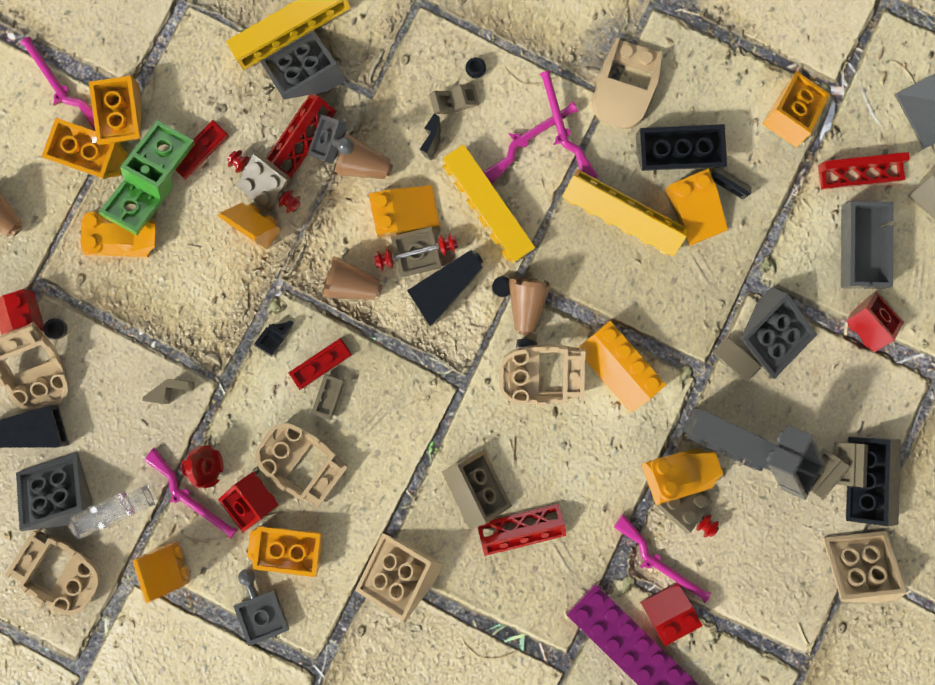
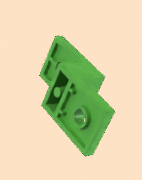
[99,120,194,236]

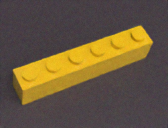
[226,0,351,71]
[442,144,535,264]
[562,169,688,257]

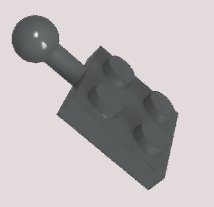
[308,114,354,164]
[233,569,290,646]

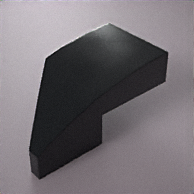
[420,113,441,160]
[254,321,294,357]

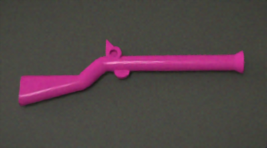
[20,37,95,131]
[539,70,599,178]
[483,101,578,184]
[144,447,238,539]
[614,513,711,603]

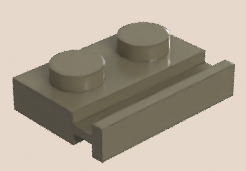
[834,442,868,488]
[811,448,850,500]

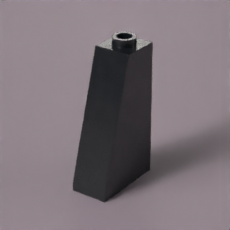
[407,250,484,327]
[0,405,69,448]

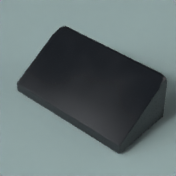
[711,167,751,199]

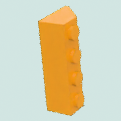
[577,321,666,412]

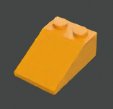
[762,71,830,147]
[89,75,142,145]
[664,168,728,246]
[368,185,440,238]
[218,203,281,249]
[133,542,190,603]

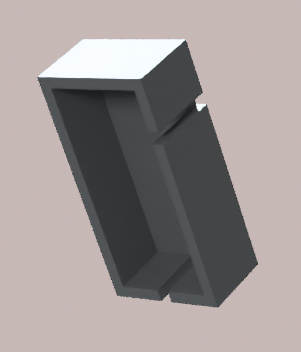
[841,201,894,289]
[682,409,778,472]
[767,425,824,500]

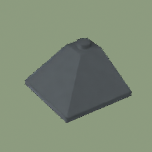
[260,30,346,100]
[895,74,935,149]
[741,287,817,379]
[16,452,94,531]

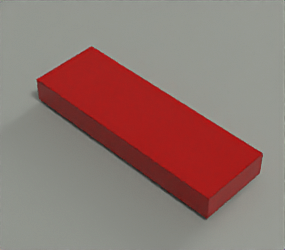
[175,120,229,180]
[288,338,352,390]

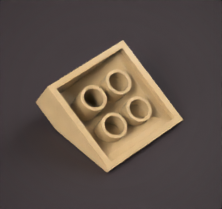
[823,531,907,603]
[355,533,443,622]

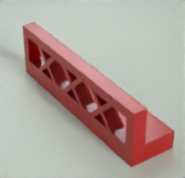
[266,94,337,180]
[818,152,910,190]
[478,504,566,556]

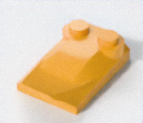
[41,117,128,179]
[80,212,156,257]
[641,448,723,505]
[247,526,323,577]

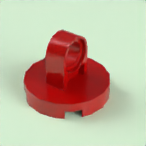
[181,445,224,488]

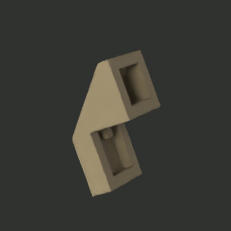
[429,84,480,114]
[142,379,194,404]

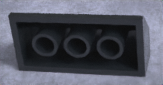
[636,124,727,171]
[846,437,901,526]

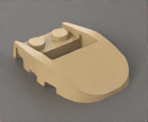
[592,37,663,129]
[0,322,69,411]
[499,344,585,406]
[256,423,348,509]
[5,530,100,615]

